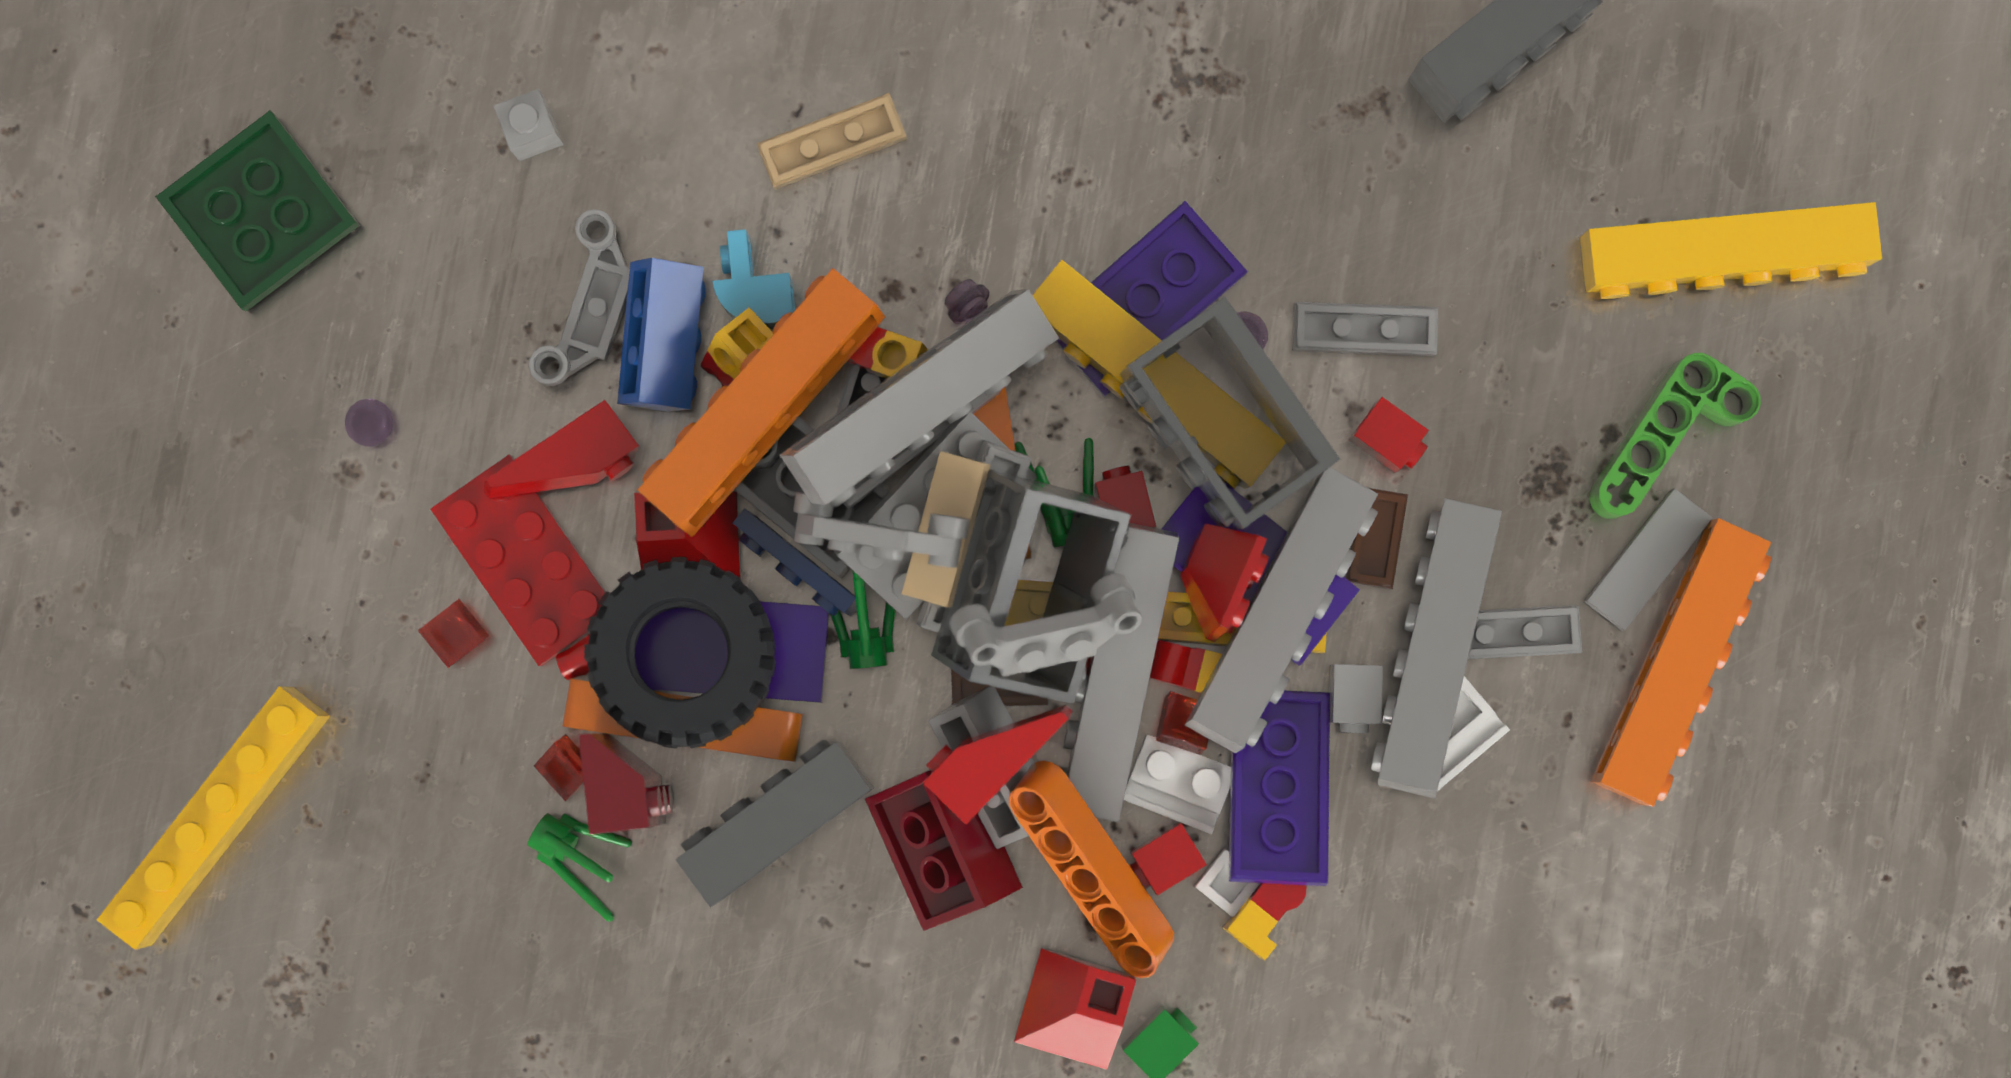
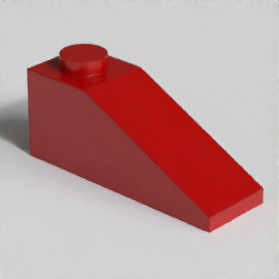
[483,400,639,498]
[923,705,1073,824]

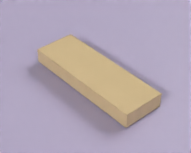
[756,93,907,190]
[901,451,990,607]

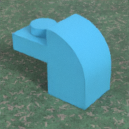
[713,229,795,330]

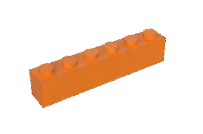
[637,268,885,537]
[1591,518,1771,807]

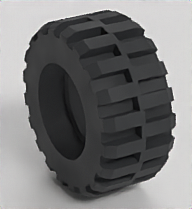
[584,557,776,749]

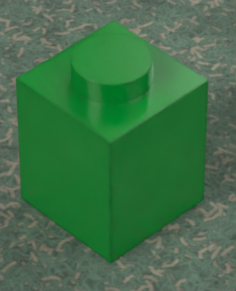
[1121,1005,1199,1078]

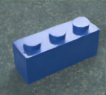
[617,258,706,412]

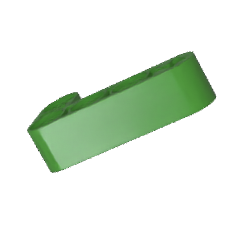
[1589,353,1761,519]

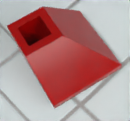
[634,492,741,579]
[1180,523,1269,642]
[1014,948,1136,1070]

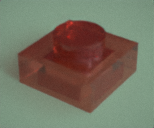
[418,599,489,668]
[1155,691,1209,755]
[534,734,584,802]

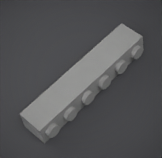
[780,289,1059,507]
[1185,467,1378,753]
[1371,498,1502,799]
[1059,523,1179,822]

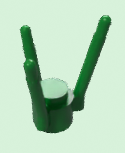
[1014,438,1094,547]
[830,571,896,669]
[527,813,632,922]

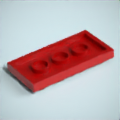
[430,454,606,666]

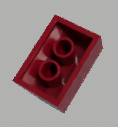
[579,733,673,835]
[865,770,1023,931]

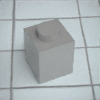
[493,89,564,161]
[1328,664,1383,733]

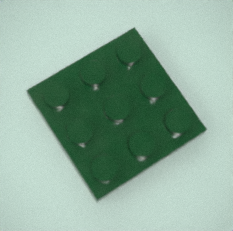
[155,110,360,312]

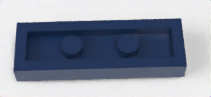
[733,508,857,616]

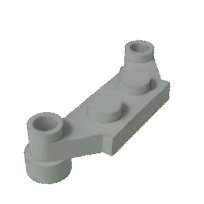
[529,209,630,386]
[793,492,970,568]
[949,574,1142,677]

